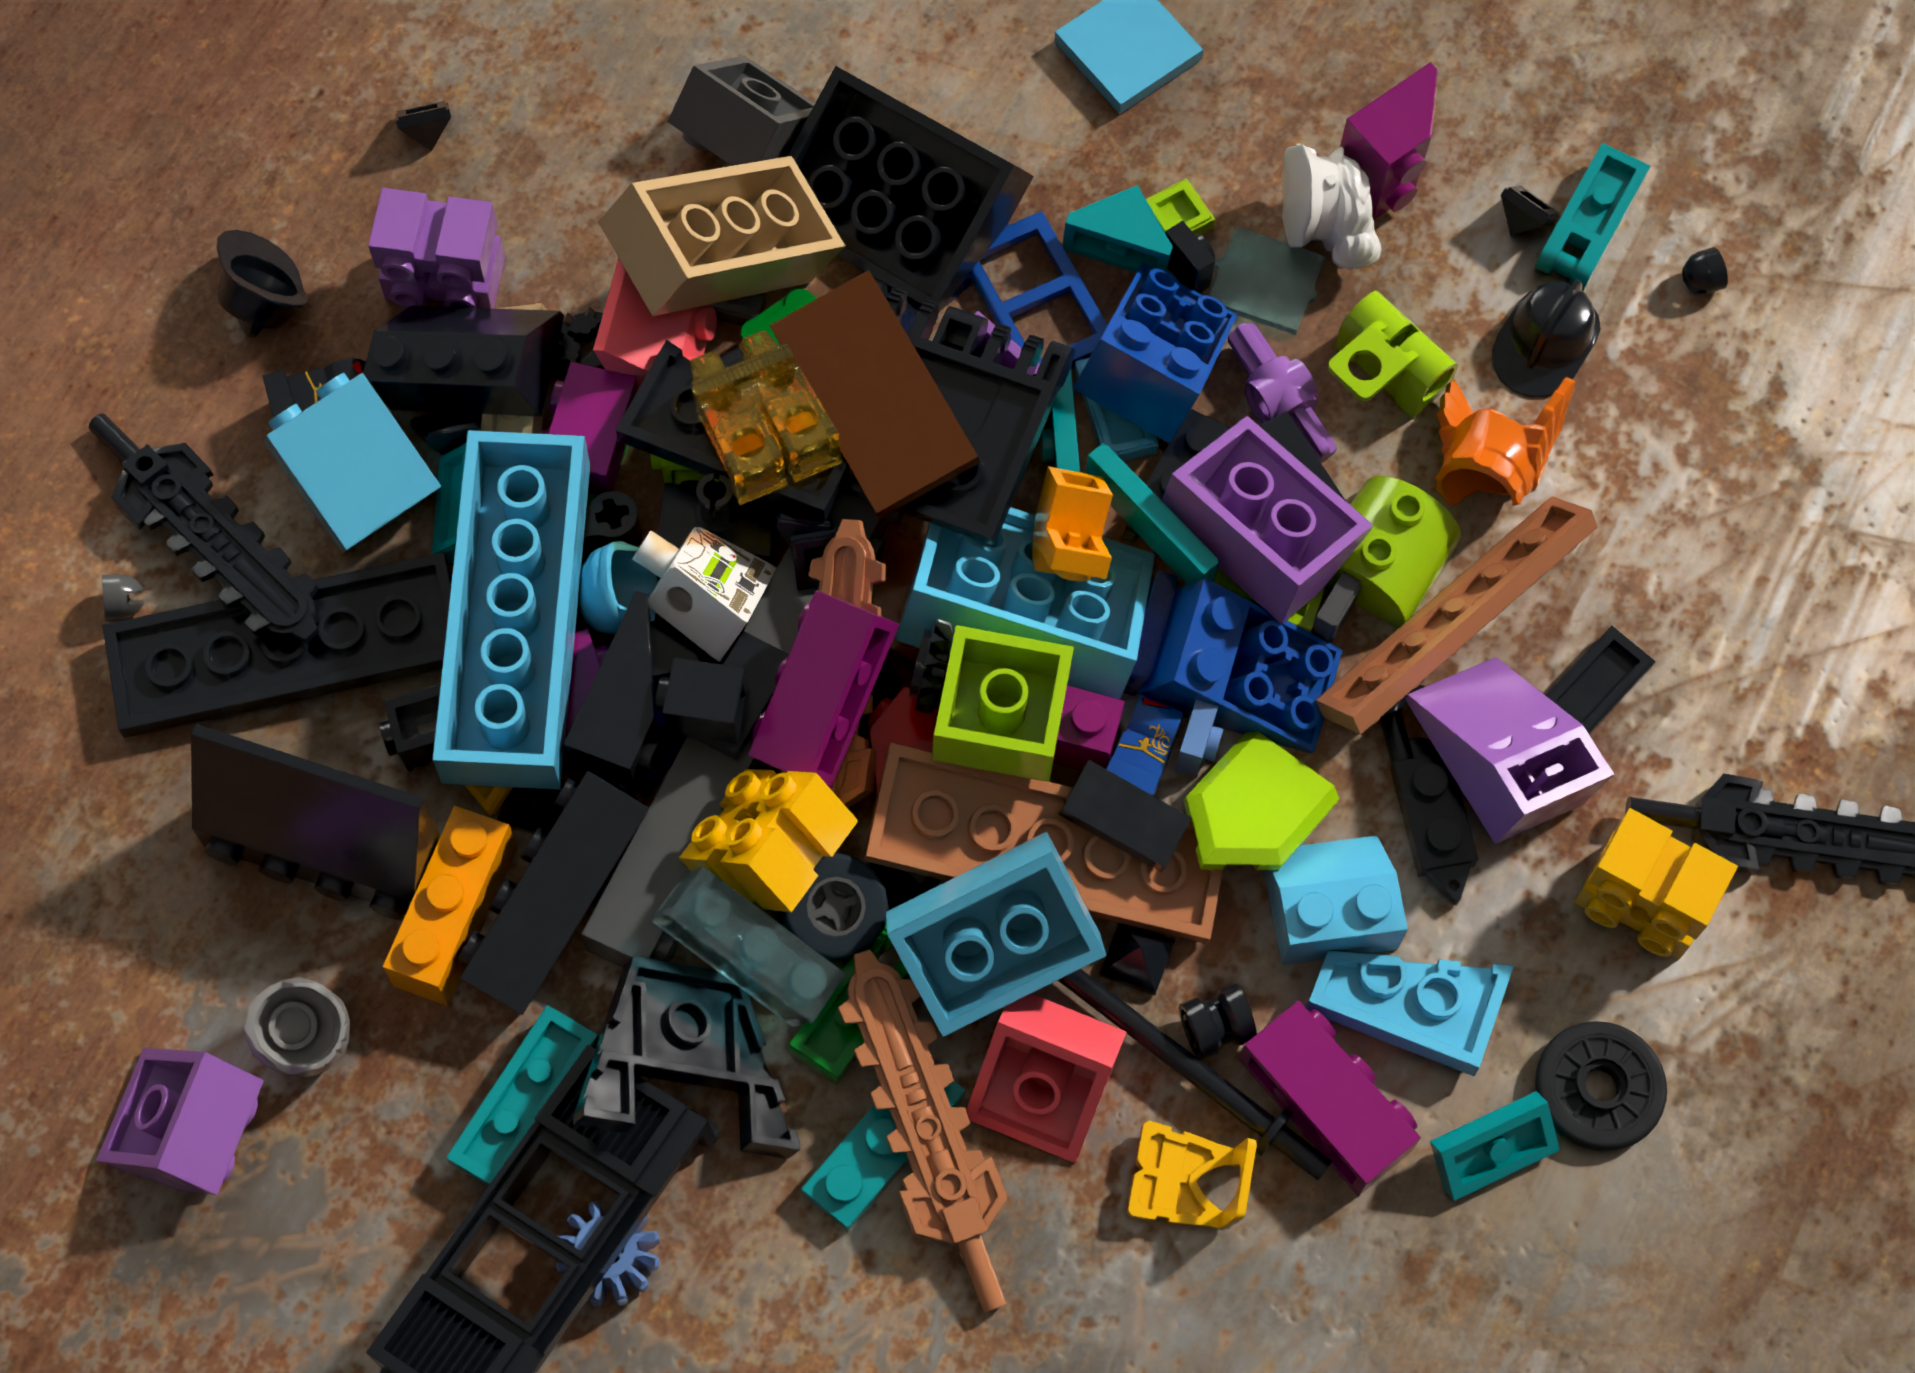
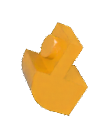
[1032,466,1113,582]

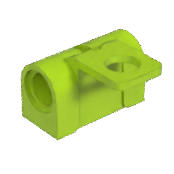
[1328,291,1458,419]

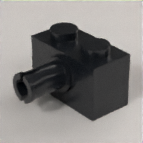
[657,473,778,579]

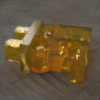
[690,330,842,505]

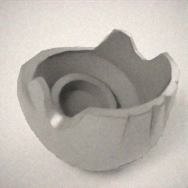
[244,977,350,1077]

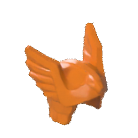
[1435,377,1576,506]

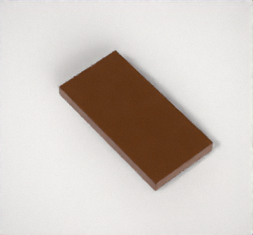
[769,270,980,519]

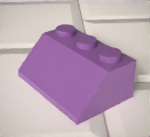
[1162,416,1373,624]

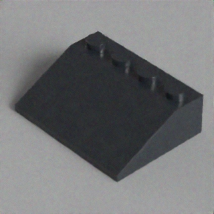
[787,65,1034,311]
[191,724,440,920]

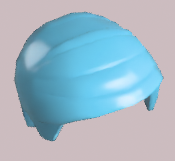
[578,541,658,635]

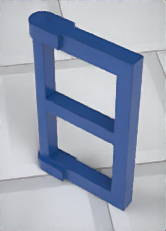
[969,211,1107,367]

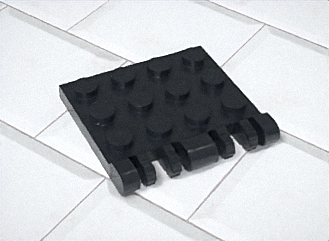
[802,280,1075,546]

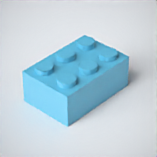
[886,832,1106,1037]

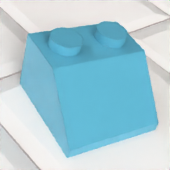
[1264,836,1408,965]

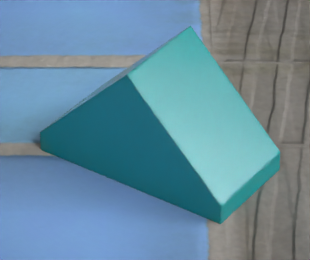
[1063,185,1173,273]

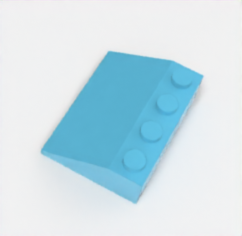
[895,507,1155,700]

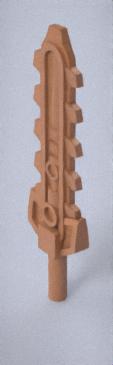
[781,519,886,808]
[837,950,1008,1313]

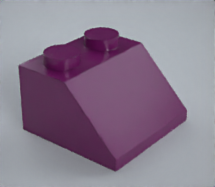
[1340,62,1438,220]

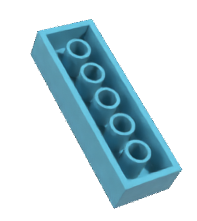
[433,430,590,790]

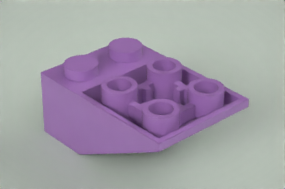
[1404,657,1614,844]

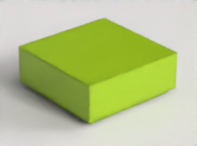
[1146,178,1215,235]

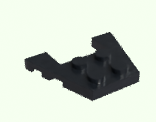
[573,955,800,1159]

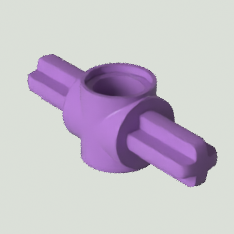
[1227,323,1336,463]

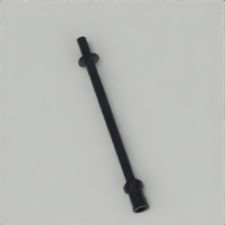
[938,880,1332,1181]

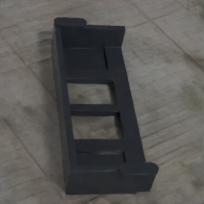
[366,1045,719,1373]

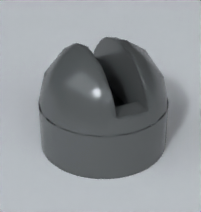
[102,574,144,621]

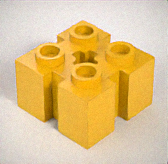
[679,769,858,912]
[1574,808,1738,960]

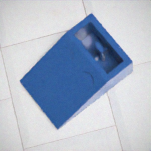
[1073,262,1238,443]
[1138,577,1343,753]

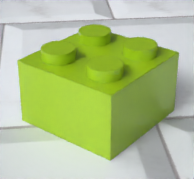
[932,625,1074,782]

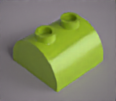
[1326,476,1461,629]

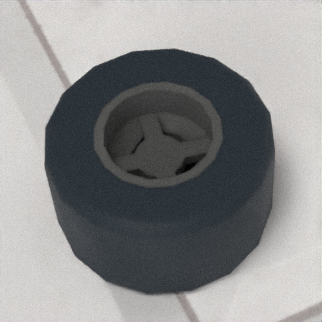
[777,853,889,963]

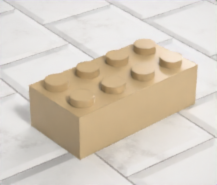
[598,156,845,316]

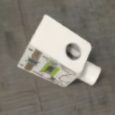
[632,527,777,662]

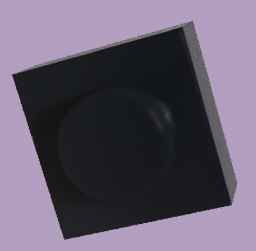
[1165,221,1216,294]

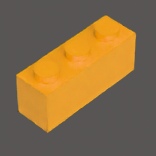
[383,805,517,1006]

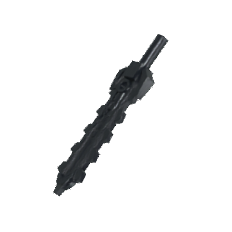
[88,414,319,644]
[1625,773,1915,886]

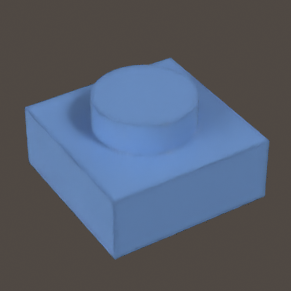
[1175,699,1224,778]

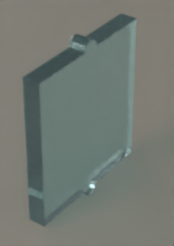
[1209,226,1326,335]

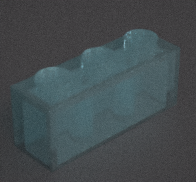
[651,866,846,1027]

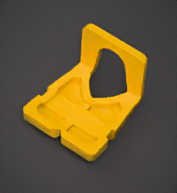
[1126,1121,1257,1230]

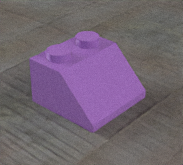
[96,1048,264,1195]

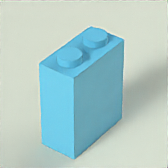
[263,372,441,554]

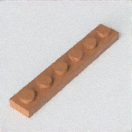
[1316,496,1598,735]

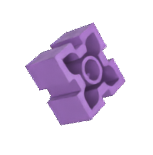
[368,187,505,308]

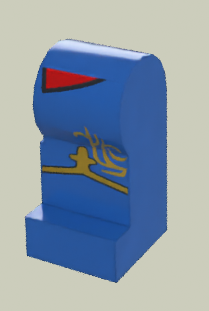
[1107,694,1185,797]

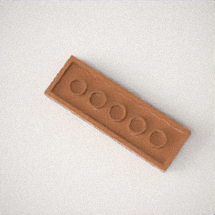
[862,743,1223,944]

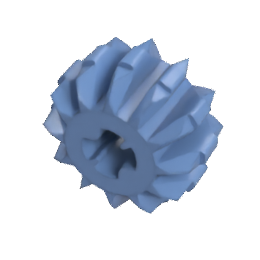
[556,1201,661,1307]

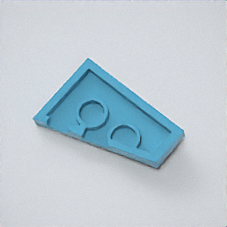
[1306,951,1514,1076]

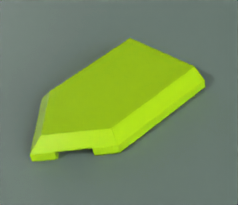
[1184,732,1339,870]

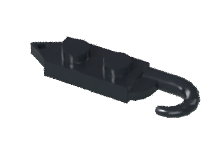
[1381,685,1479,906]

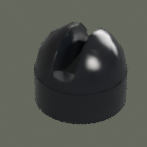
[1682,247,1728,294]

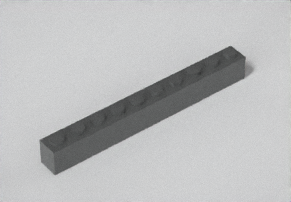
[582,491,904,967]

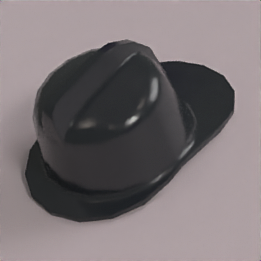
[216,230,308,338]
[1492,279,1601,397]

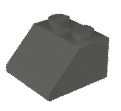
[667,56,815,167]

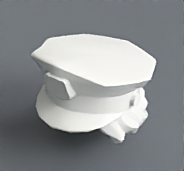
[1282,144,1382,270]

